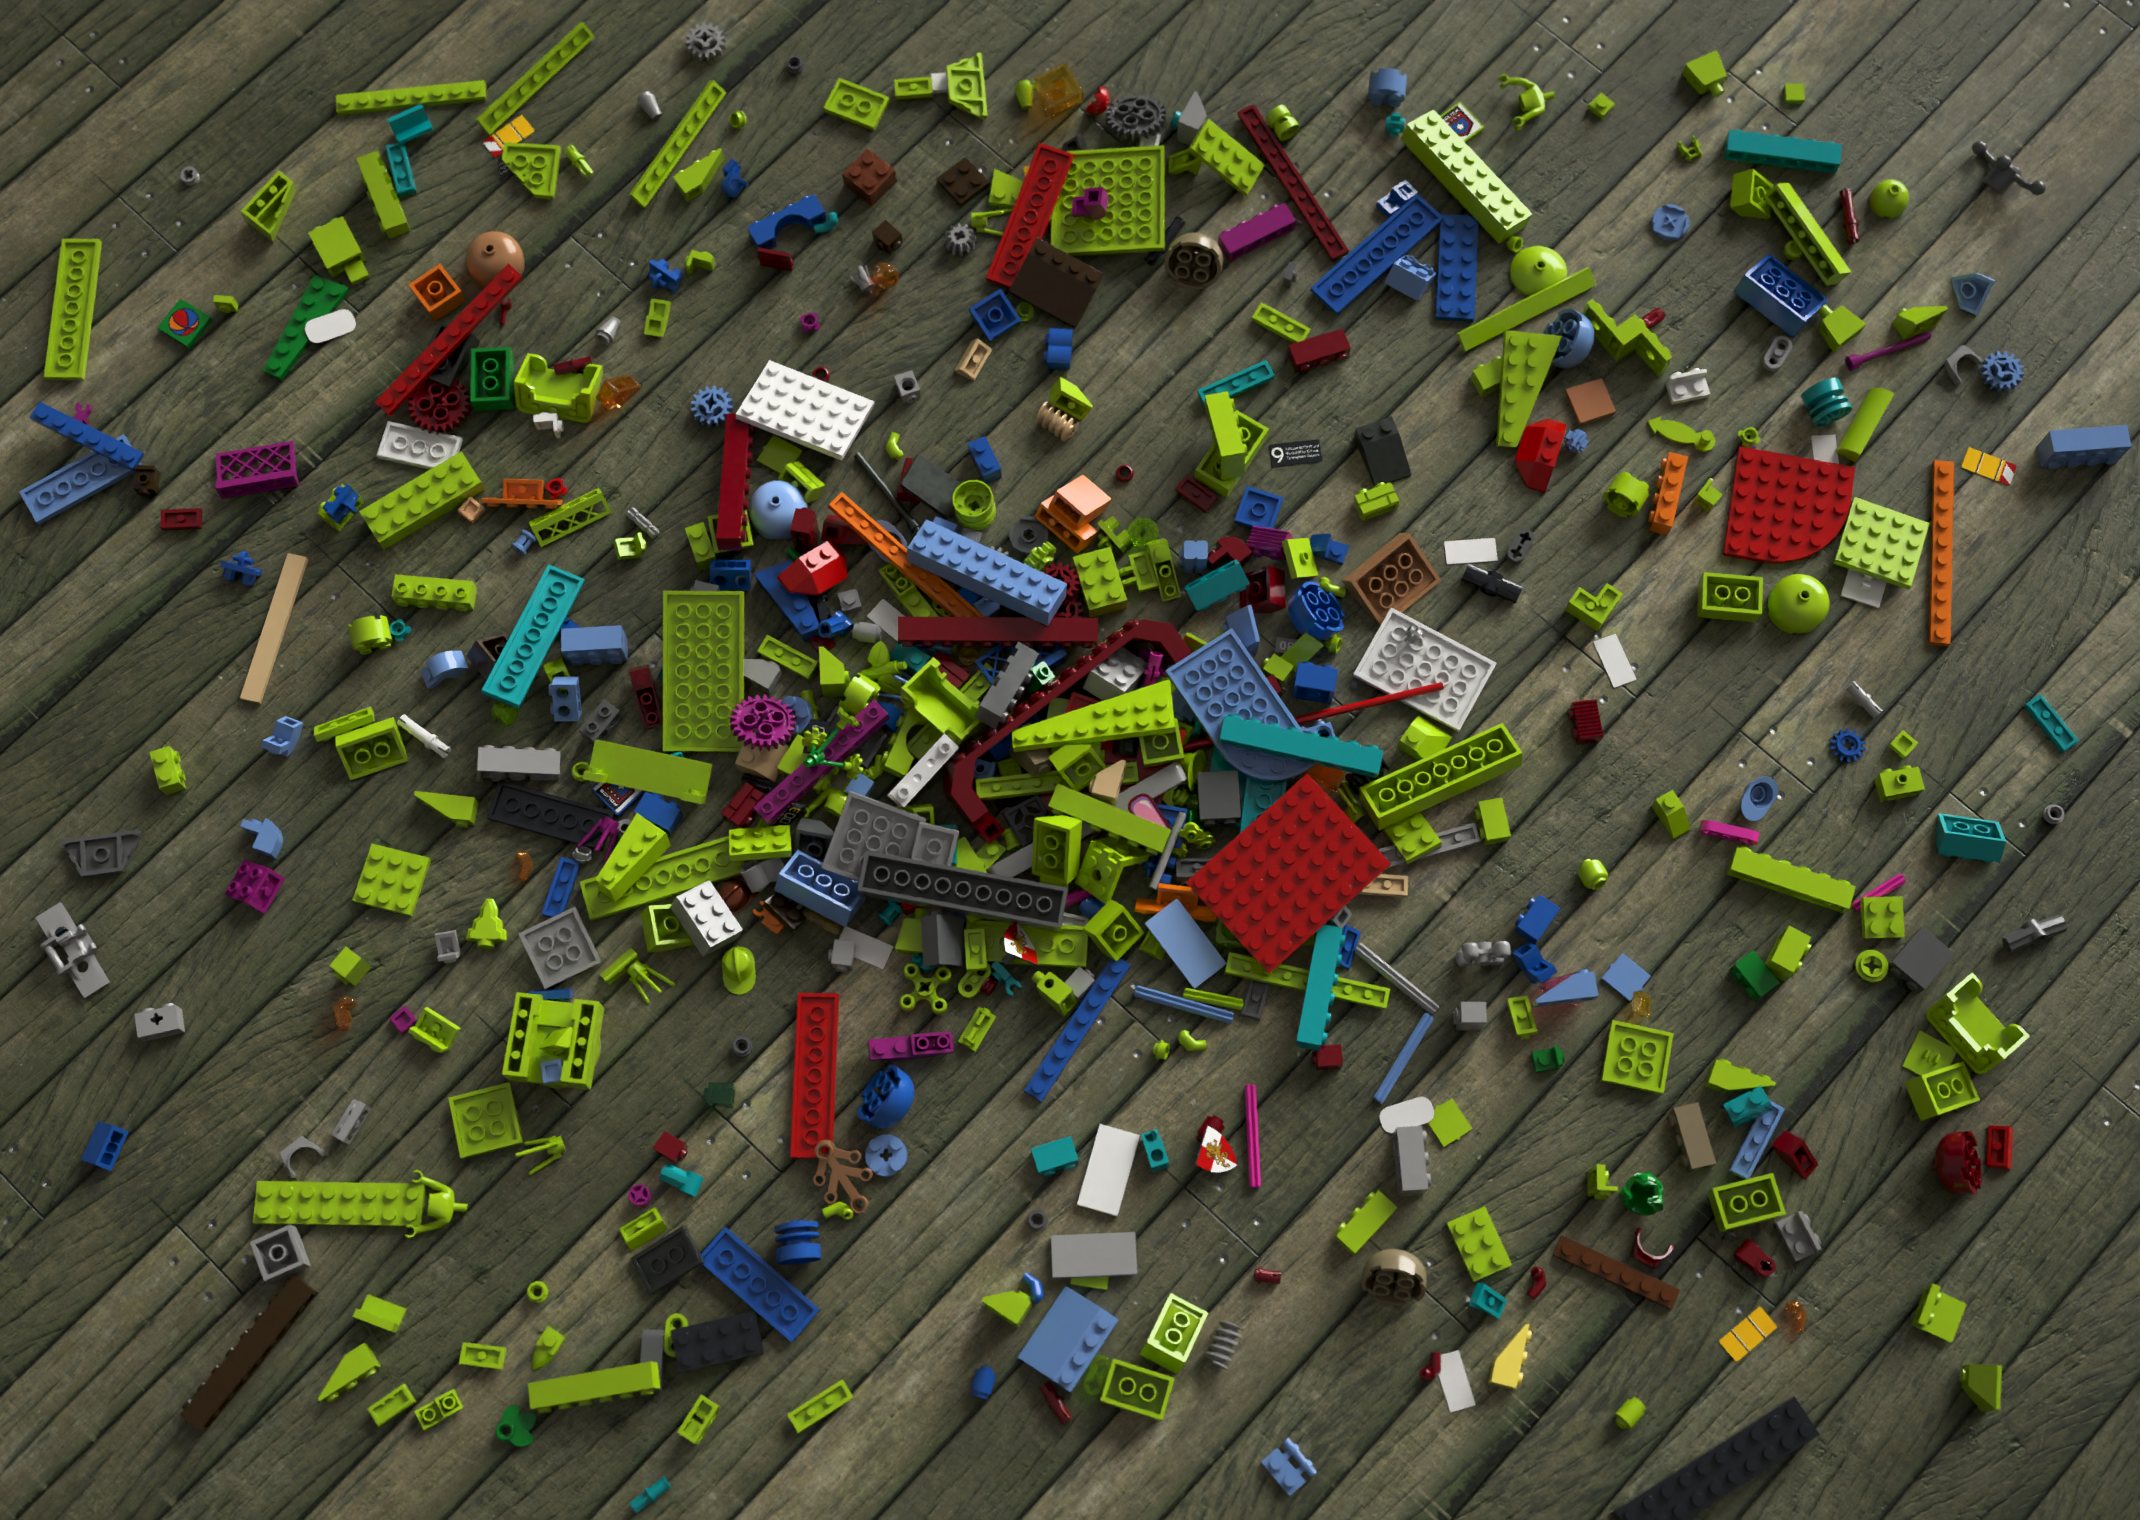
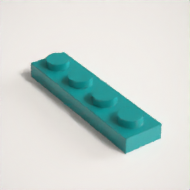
[1197,360,1275,407]

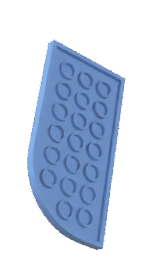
[1165,628,1315,782]

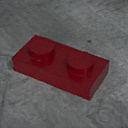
[1175,474,1218,513]
[160,508,203,531]

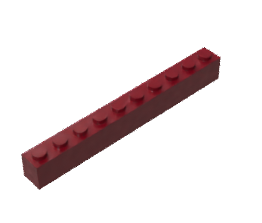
[898,617,1098,649]

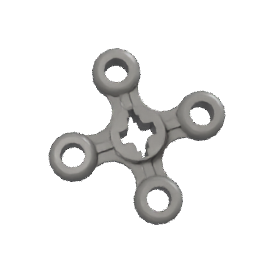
[1456,941,1511,967]

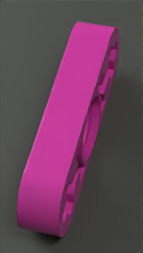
[1699,820,1759,845]

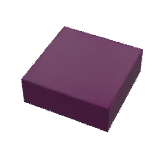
[389,1006,418,1035]

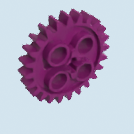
[730,694,796,751]

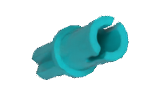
[629,1476,672,1513]

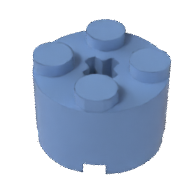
[1368,68,1407,107]

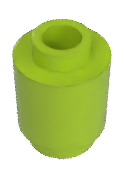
[1614,1397,1646,1430]

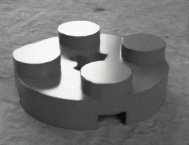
[1009,516,1048,556]

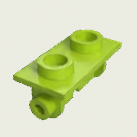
[958,1007,997,1052]

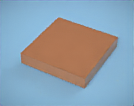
[1565,378,1616,426]

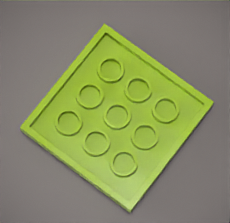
[1833,497,1930,590]

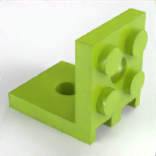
[1075,837,1150,903]

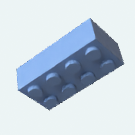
[2037,425,2132,469]
[774,850,866,927]

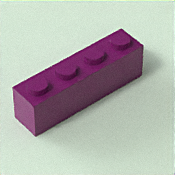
[1218,203,1296,262]

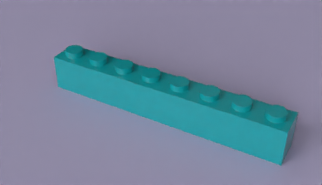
[1218,714,1383,778]

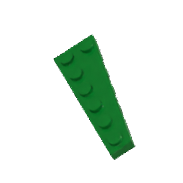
[263,274,350,381]

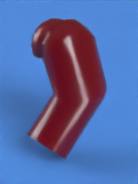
[1419,1352,1441,1381]

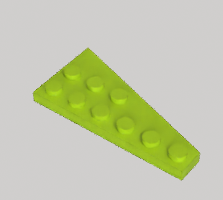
[1496,330,1562,448]

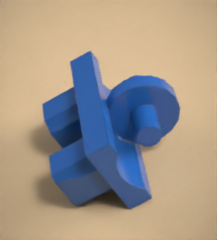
[647,259,683,293]
[323,484,359,524]
[220,551,262,585]
[1141,854,1176,890]

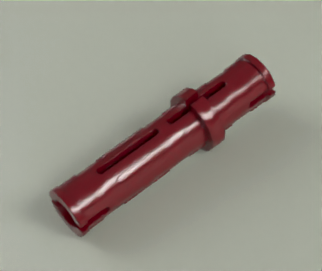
[1839,188,1860,244]

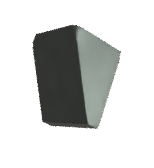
[1063,135,1088,151]
[1112,737,1139,757]

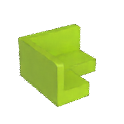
[1565,583,1623,632]

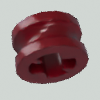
[979,976,999,997]

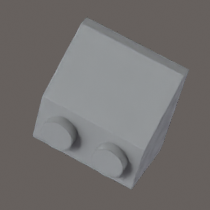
[1177,91,1207,146]

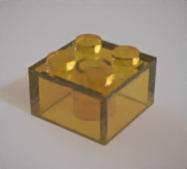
[1033,62,1084,119]

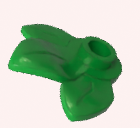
[495,1404,537,1447]

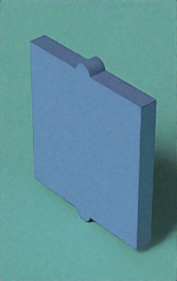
[1601,953,1651,1002]

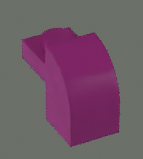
[1071,187,1109,220]

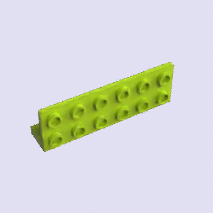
[582,740,713,804]

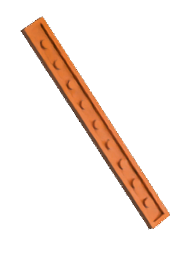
[1928,460,1954,647]
[828,492,984,617]

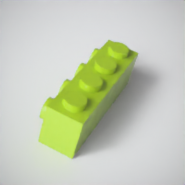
[391,574,477,612]

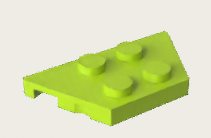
[945,53,988,120]

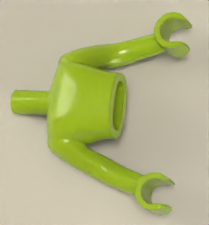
[1498,74,1555,131]
[802,781,851,819]
[404,1170,468,1239]

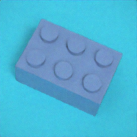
[561,625,628,666]

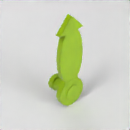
[1647,416,1715,453]

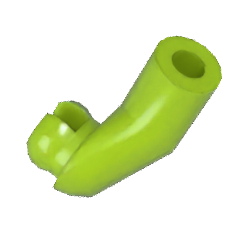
[1178,1030,1207,1051]

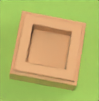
[457,497,486,524]

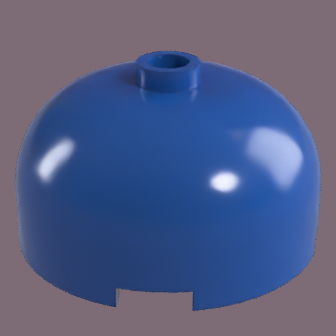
[1288,581,1345,641]
[857,1065,915,1129]

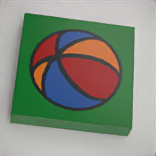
[157,298,212,349]

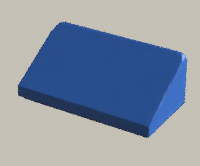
[1338,925,1361,970]

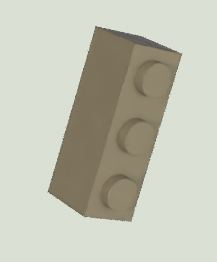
[1669,1102,1716,1172]

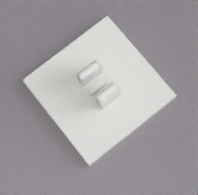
[1840,569,1887,608]

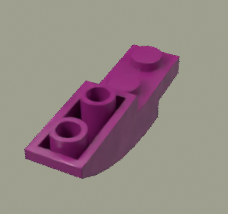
[867,1031,954,1062]

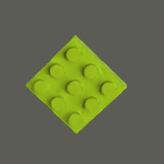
[352,844,431,917]
[1601,1020,1674,1095]
[448,1082,523,1159]

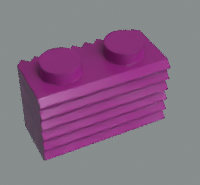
[1246,526,1294,561]

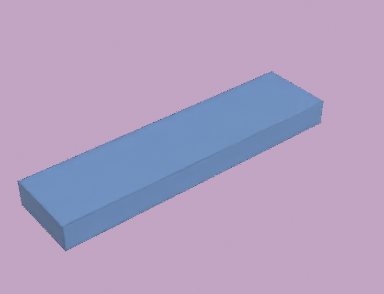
[1728,1101,1785,1180]

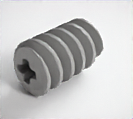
[1204,1320,1244,1370]

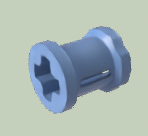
[511,529,537,555]

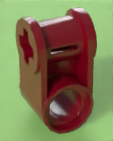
[1733,1238,1776,1278]

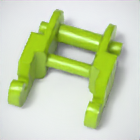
[1677,136,1703,162]

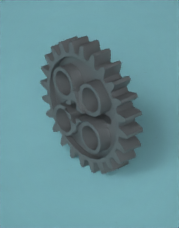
[1106,93,1166,141]

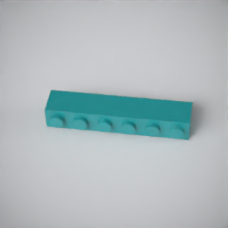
[1723,129,1842,174]
[1296,924,1346,1051]

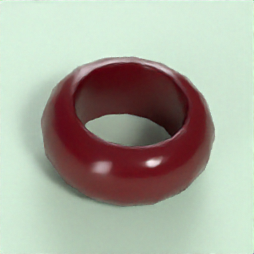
[812,367,830,382]
[1116,465,1134,482]

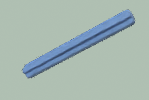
[1134,985,1234,1024]
[1374,1013,1434,1104]

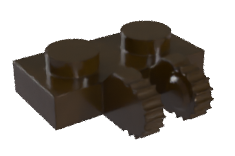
[763,892,807,933]

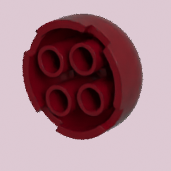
[1933,1131,1982,1195]

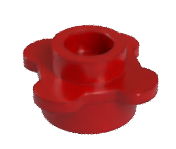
[545,478,568,500]

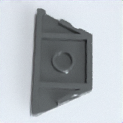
[61,830,142,878]

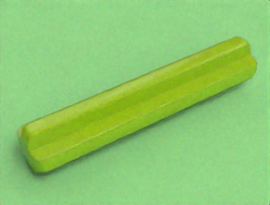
[1183,988,1244,1010]

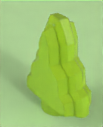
[466,899,507,949]

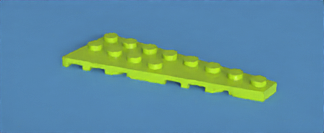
[1012,680,1176,752]

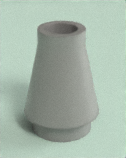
[637,91,662,121]
[595,316,621,345]

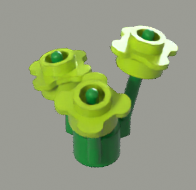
[1171,810,1216,858]

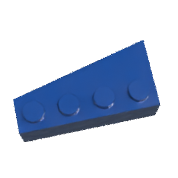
[754,559,820,643]

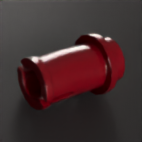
[1254,1267,1281,1285]

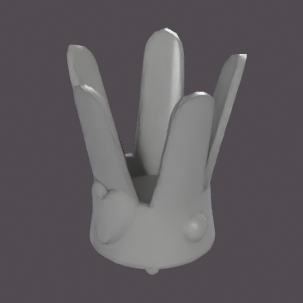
[850,266,875,293]

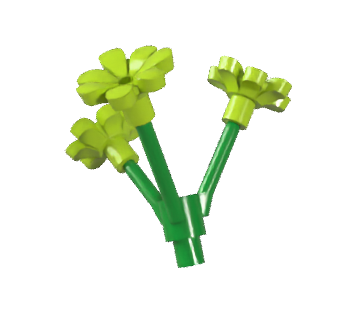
[802,707,863,780]

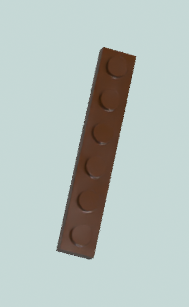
[1553,1236,1680,1310]

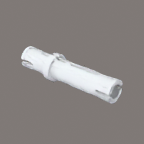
[397,714,451,758]

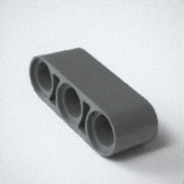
[640,1329,665,1393]

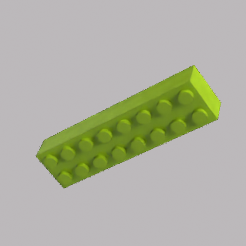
[1400,110,1533,244]
[1359,723,1523,830]

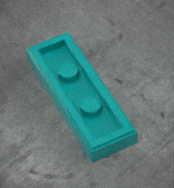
[385,143,417,197]
[2023,694,2079,754]

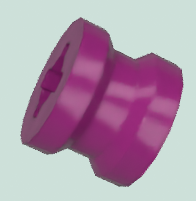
[628,1184,652,1208]

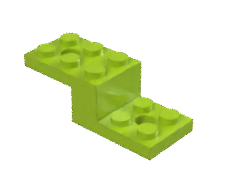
[1582,299,1672,377]

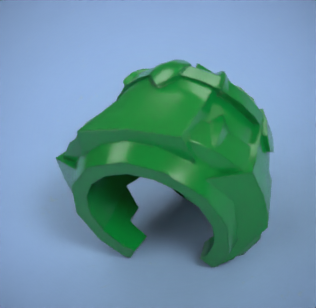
[1619,1172,1664,1216]

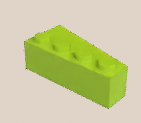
[356,150,411,239]

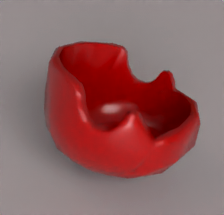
[1085,86,1110,115]

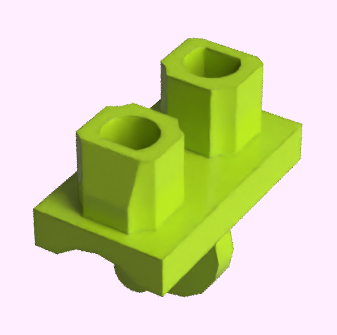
[1097,516,1132,553]

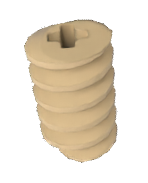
[1036,401,1079,442]

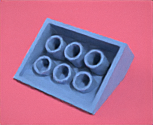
[1018,1286,1119,1394]

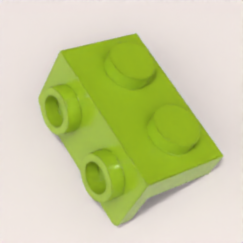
[408,1007,461,1053]

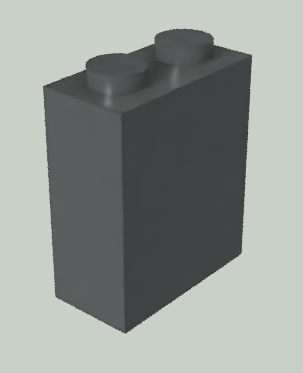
[1197,771,1241,827]
[921,911,966,968]
[1888,926,1955,993]

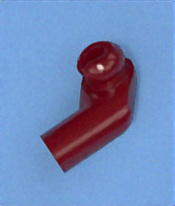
[1527,1267,1547,1300]

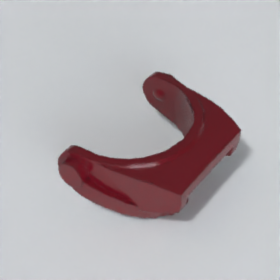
[1631,1227,1674,1269]

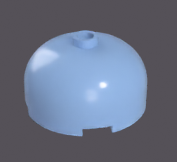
[749,480,808,540]

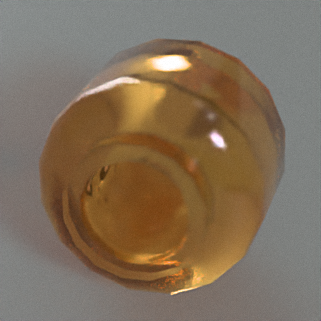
[871,262,899,289]

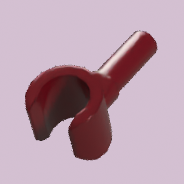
[500,297,512,325]

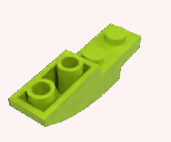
[878,563,939,617]

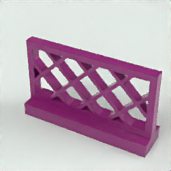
[215,441,299,499]

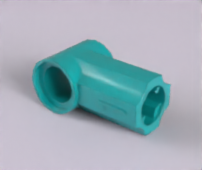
[659,1163,704,1197]

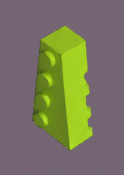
[1205,391,1248,480]
[595,813,671,902]

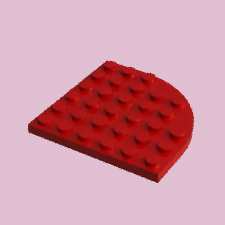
[1723,446,1855,564]

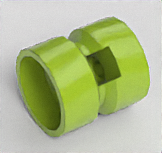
[1265,105,1300,141]

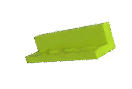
[528,488,612,547]

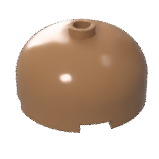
[466,231,525,288]

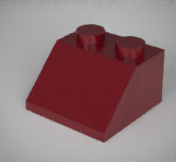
[1240,565,1286,613]

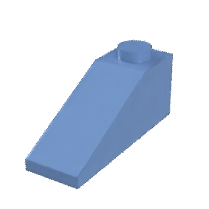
[1533,969,1599,1007]

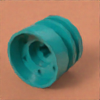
[1801,378,1852,427]

